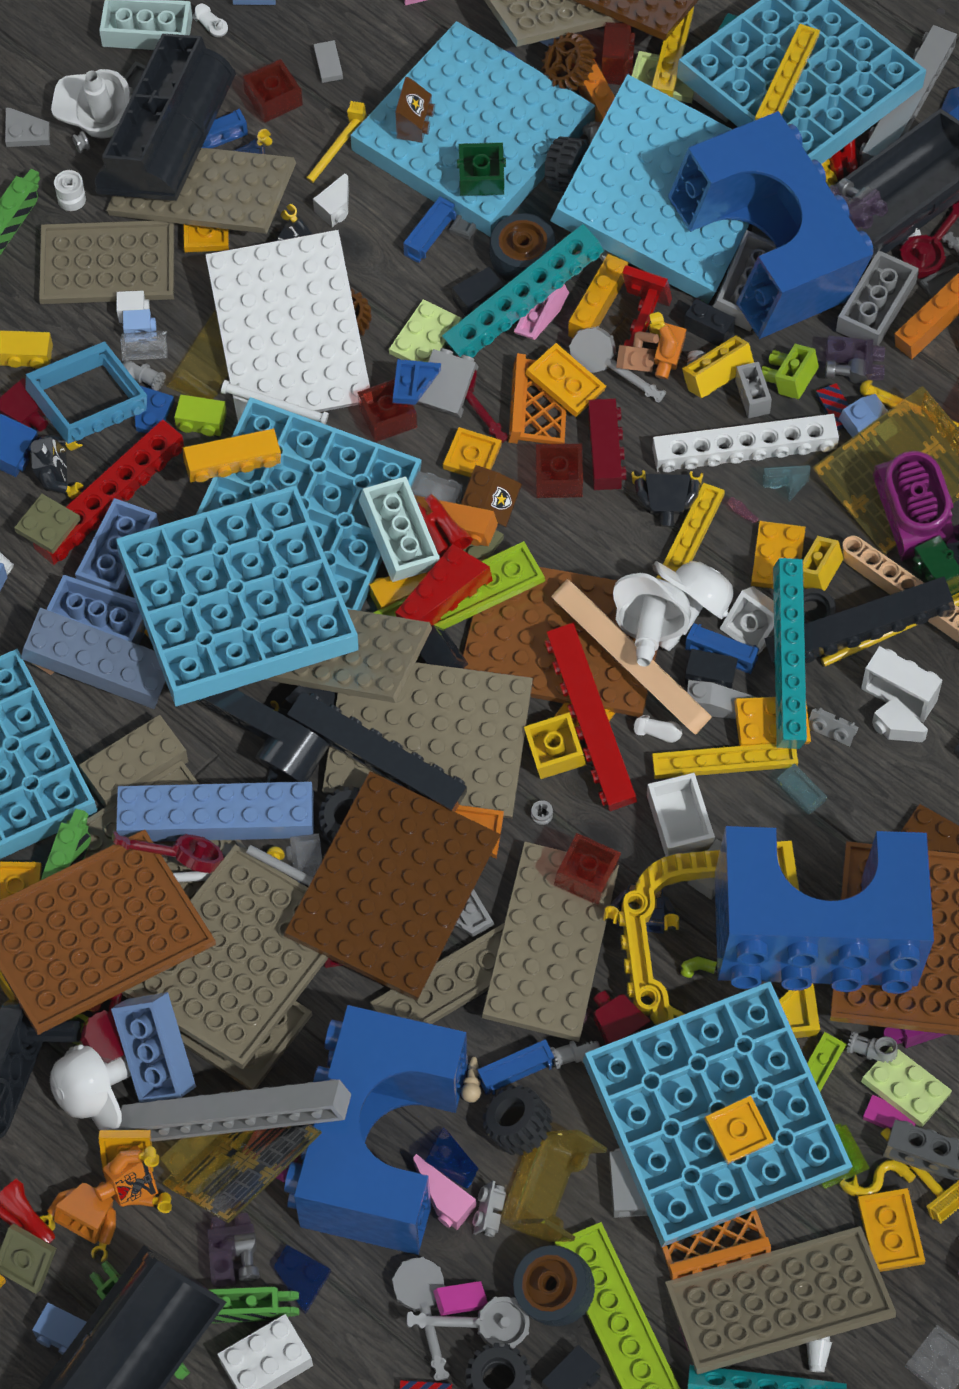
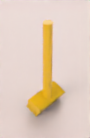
[306,101,367,183]
[881,1128,959,1224]

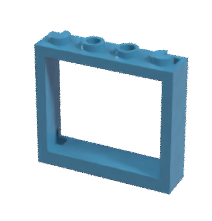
[26,341,147,444]

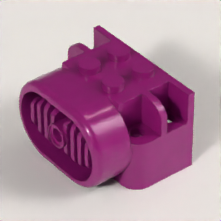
[873,451,953,561]

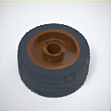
[490,213,556,282]
[513,1245,595,1326]

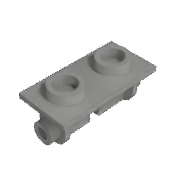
[809,708,859,747]
[473,1181,506,1237]

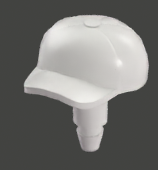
[51,69,133,138]
[652,561,733,651]
[613,573,691,667]
[50,1045,131,1130]

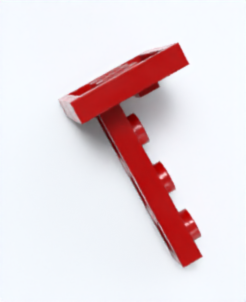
[622,265,672,347]

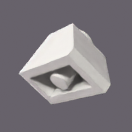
[313,174,349,227]
[872,696,928,742]

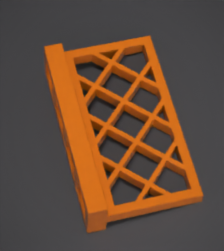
[508,353,566,446]
[660,1210,771,1280]

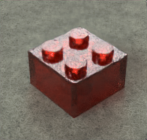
[602,22,635,85]
[243,59,303,123]
[357,379,417,442]
[536,444,583,498]
[554,833,621,905]

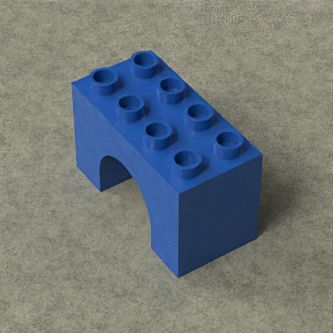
[668,111,873,339]
[715,826,934,994]
[284,1005,468,1255]

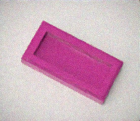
[863,1095,916,1130]
[433,1281,488,1316]

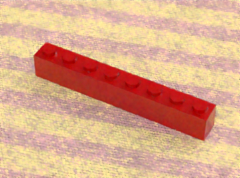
[544,623,637,811]

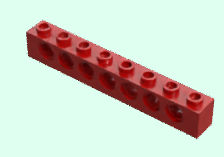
[33,420,184,565]

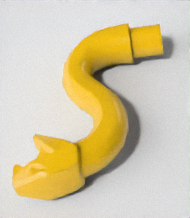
[839,1160,916,1197]

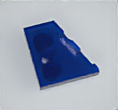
[425,1128,479,1189]
[274,1245,331,1314]

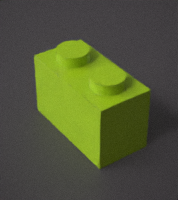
[174,395,227,436]

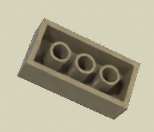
[79,715,188,808]

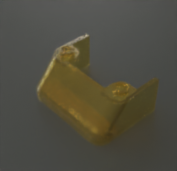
[501,1130,607,1242]

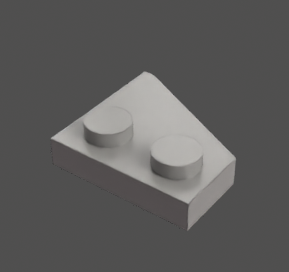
[5,108,50,147]
[455,890,494,937]

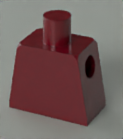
[0,378,48,432]
[593,991,651,1045]

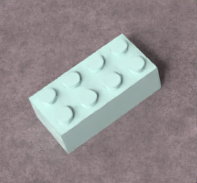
[100,0,193,50]
[359,476,440,582]

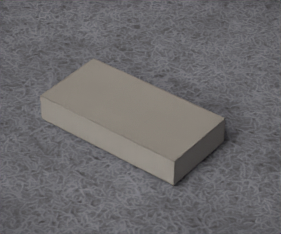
[314,40,343,83]

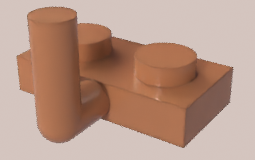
[616,331,659,372]

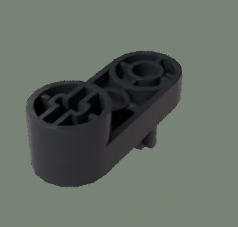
[197,687,329,782]
[0,1000,82,1139]

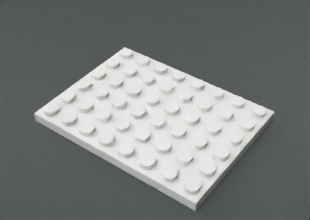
[206,230,373,422]

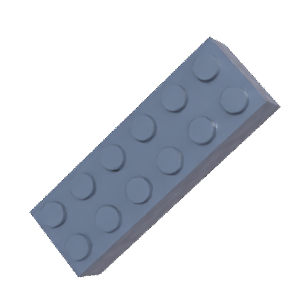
[21,608,166,709]

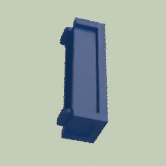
[202,109,248,149]
[403,196,456,263]
[685,623,759,674]
[477,1039,554,1095]

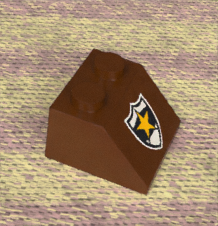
[395,77,435,143]
[461,465,522,527]

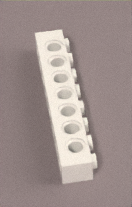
[652,414,839,472]

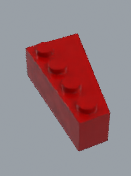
[395,544,493,626]

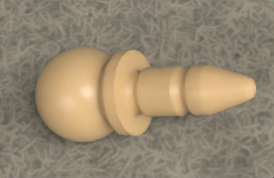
[461,1057,481,1103]

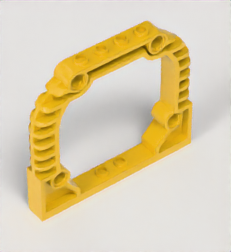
[618,841,820,1038]

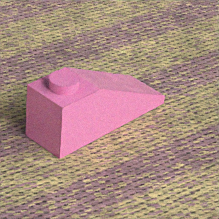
[514,279,569,340]
[413,1154,476,1230]

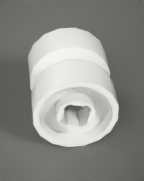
[54,170,86,211]

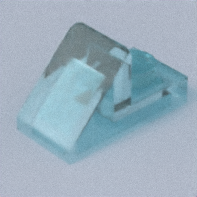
[763,465,811,501]

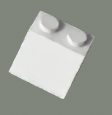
[720,586,774,655]

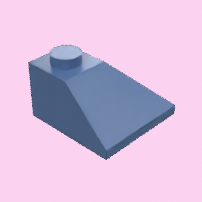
[839,394,902,455]

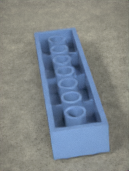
[117,782,313,842]

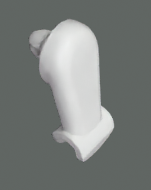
[193,3,228,38]
[634,715,682,743]

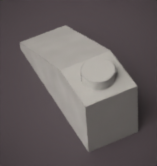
[687,680,758,719]

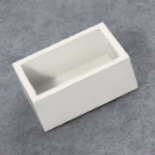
[861,646,942,723]
[647,773,715,856]
[218,1314,313,1389]

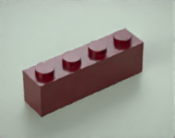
[588,398,626,490]

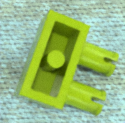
[762,344,819,399]

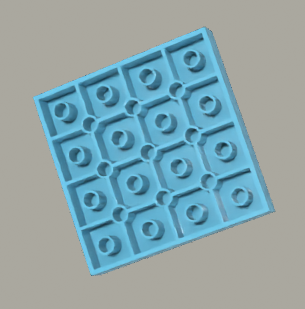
[677,0,926,164]
[351,21,595,237]
[550,74,749,304]
[196,397,422,611]
[116,485,358,707]
[0,649,98,859]
[583,981,853,1247]

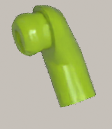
[681,956,717,978]

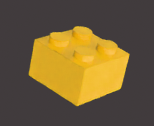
[524,712,586,779]

